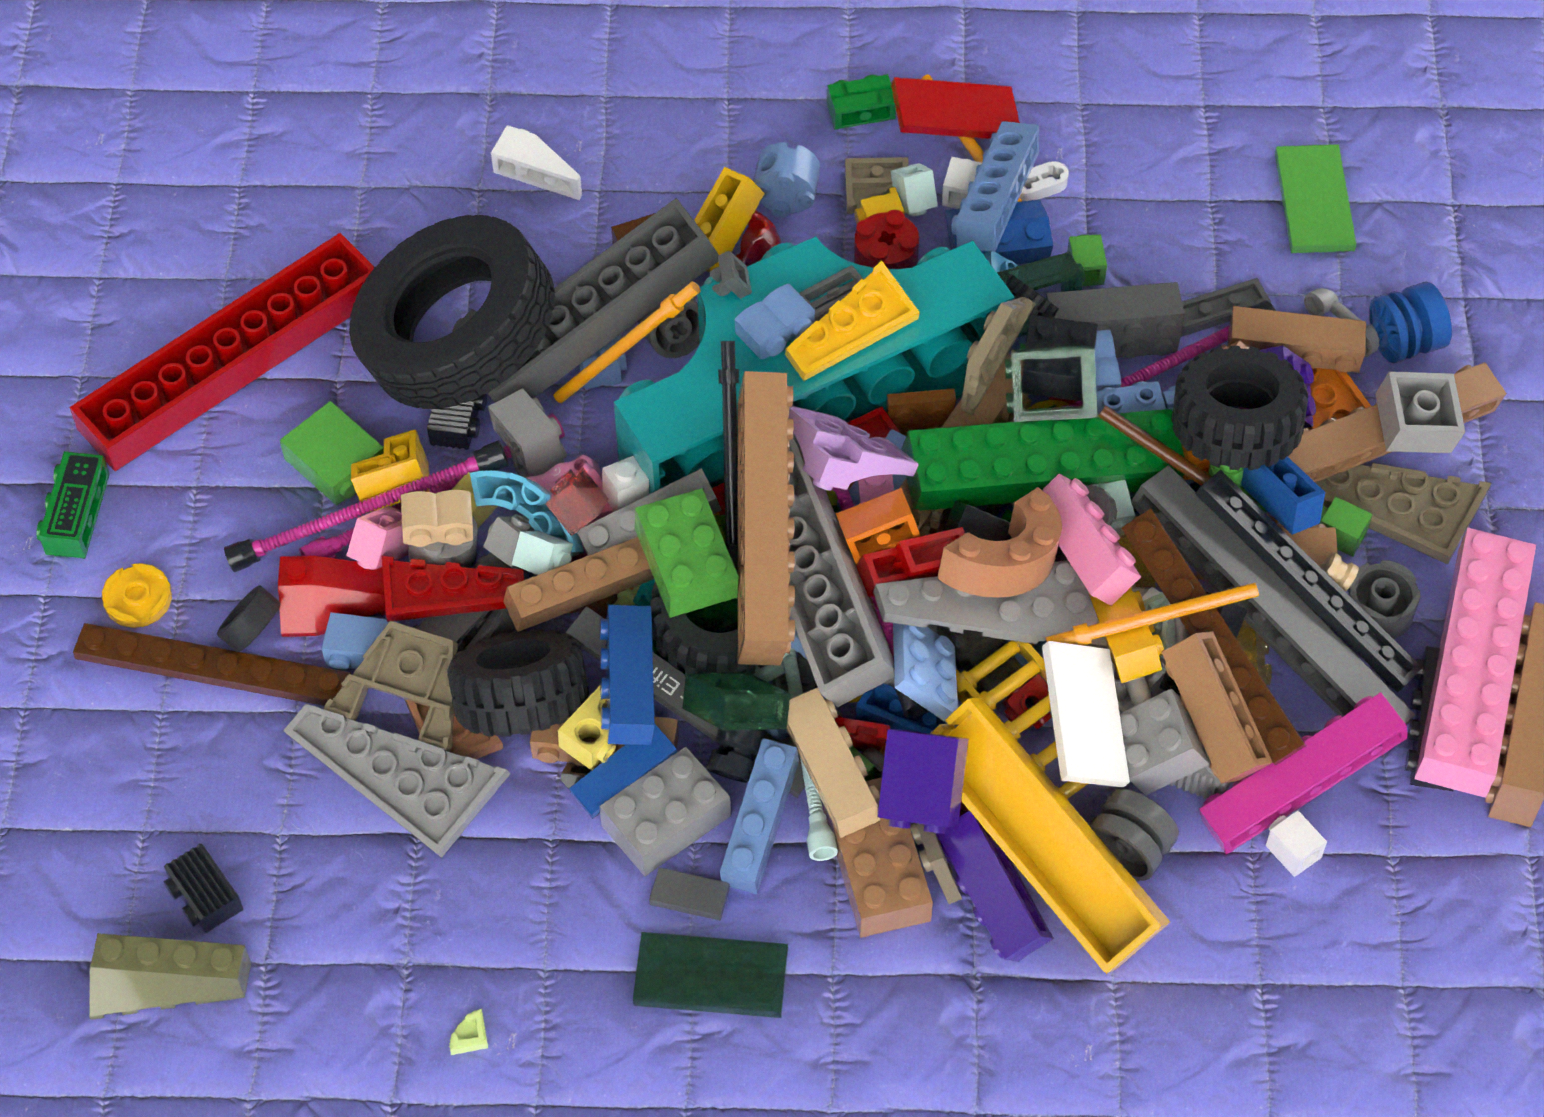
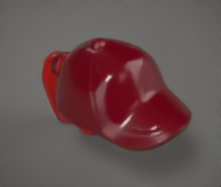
[736,210,782,266]

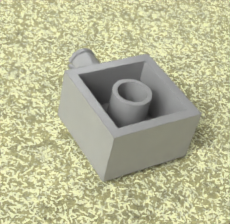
[1120,676,1210,796]

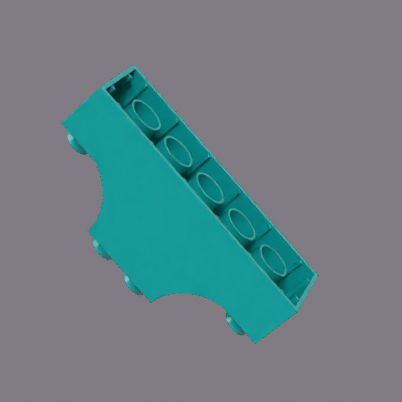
[614,236,1015,494]

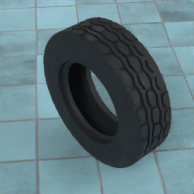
[349,215,555,409]

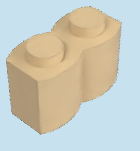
[401,490,473,547]

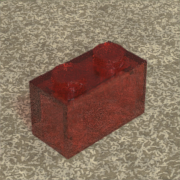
[545,467,609,536]

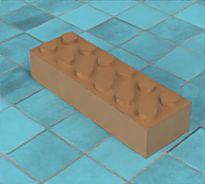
[1484,602,1544,827]

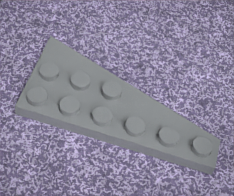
[873,560,1108,649]
[283,704,511,858]

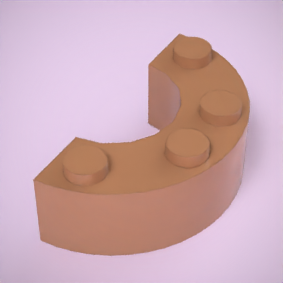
[937,488,1062,597]

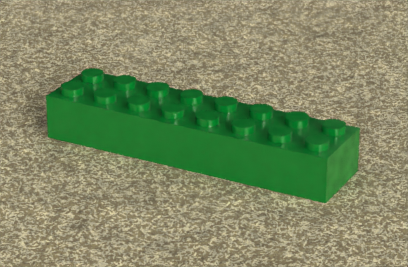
[901,409,1185,511]

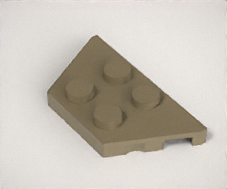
[961,297,1036,415]

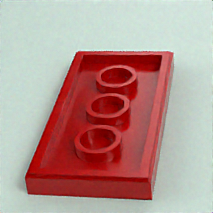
[891,77,1020,139]

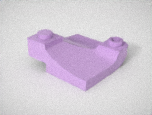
[789,406,919,491]

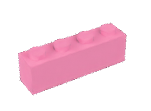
[1042,474,1141,606]

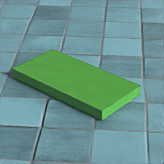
[1275,144,1356,253]

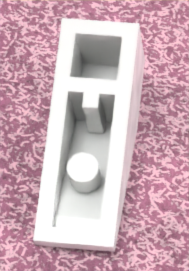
[491,125,582,200]

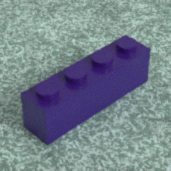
[936,811,1054,961]

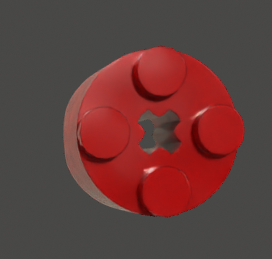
[854,209,919,269]

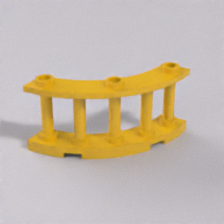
[956,640,1088,799]

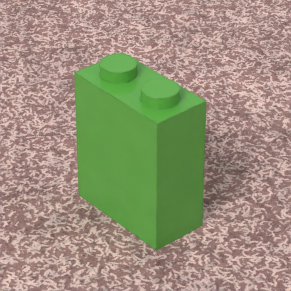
[279,401,384,506]

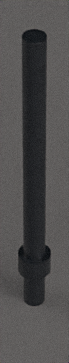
[718,341,740,548]

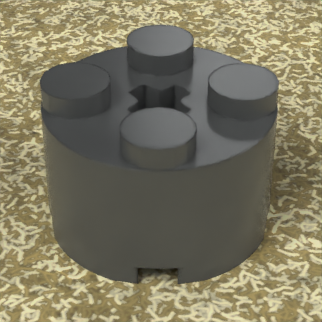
[1347,560,1420,639]

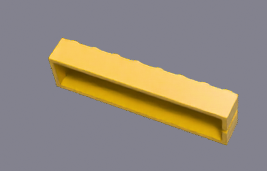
[930,697,1171,974]

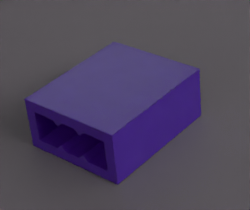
[877,729,969,834]

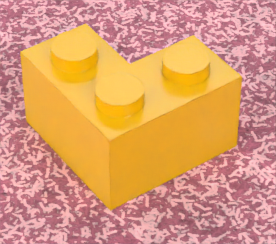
[351,429,430,513]

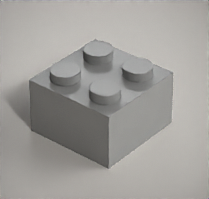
[1375,372,1465,453]

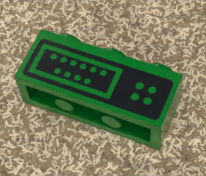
[36,451,110,559]

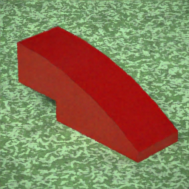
[856,527,965,598]

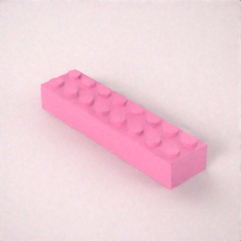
[1414,527,1536,798]

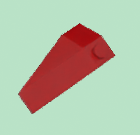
[278,556,386,637]

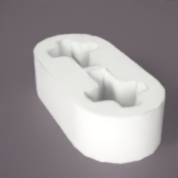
[1019,161,1069,201]

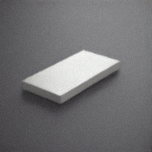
[1042,641,1130,787]

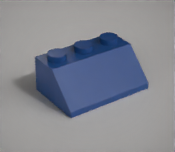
[945,200,1054,264]

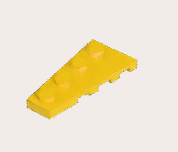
[785,261,920,381]

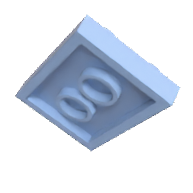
[893,623,958,723]

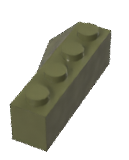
[89,933,251,1020]

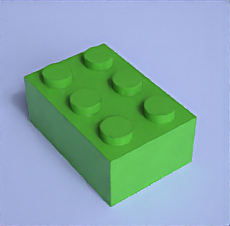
[634,488,739,618]

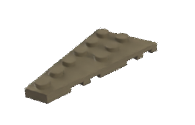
[1315,463,1491,565]

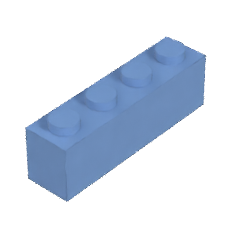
[720,738,799,894]

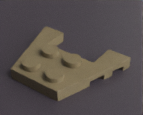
[323,621,458,752]

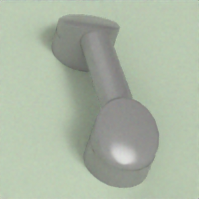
[1304,288,1379,357]

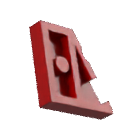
[834,715,891,752]

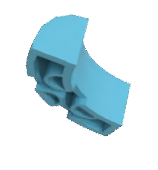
[470,470,584,557]

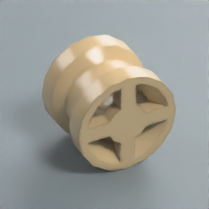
[1321,552,1359,592]

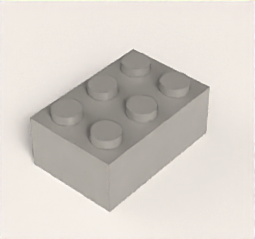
[599,746,731,876]

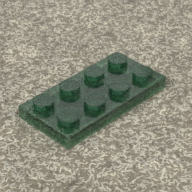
[633,932,788,1018]

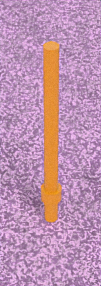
[553,281,701,403]
[1045,583,1259,646]

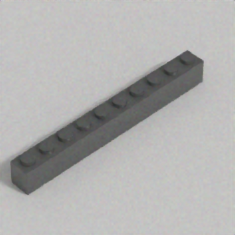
[1131,465,1415,725]

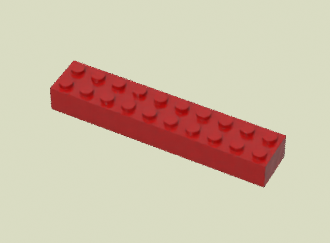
[69,233,374,471]

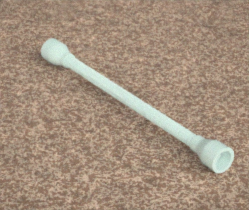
[783,648,838,861]

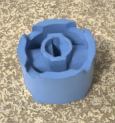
[753,142,820,218]

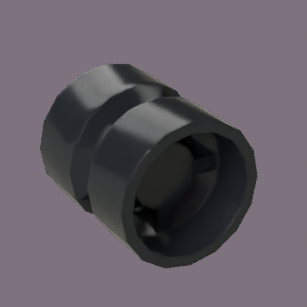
[706,720,765,783]

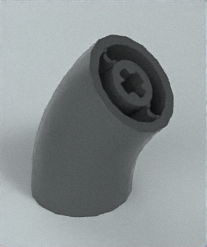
[638,285,700,358]

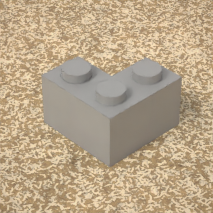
[488,388,567,477]

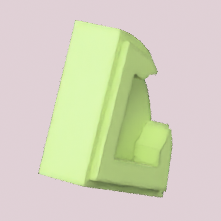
[450,1009,488,1055]

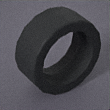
[217,585,281,652]

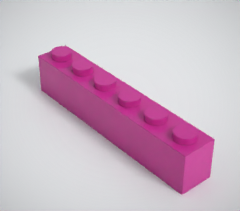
[1199,692,1408,855]

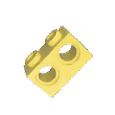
[558,686,616,771]

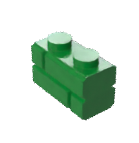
[827,74,896,130]

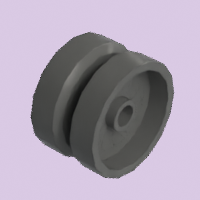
[1089,789,1179,881]

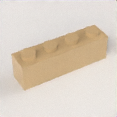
[779,687,880,838]

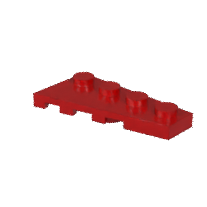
[382,556,525,622]

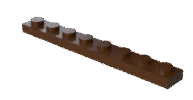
[1121,508,1306,766]
[73,623,351,706]

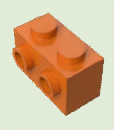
[836,488,921,564]

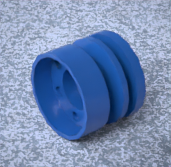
[1369,281,1452,363]

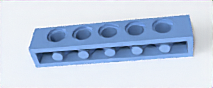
[952,121,1039,252]

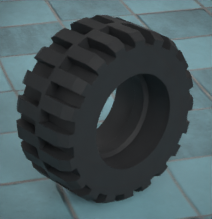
[1172,346,1308,470]
[651,544,765,684]
[447,629,589,737]

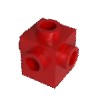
[1002,673,1052,730]

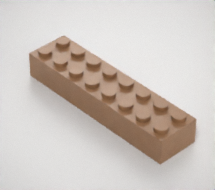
[738,371,795,666]

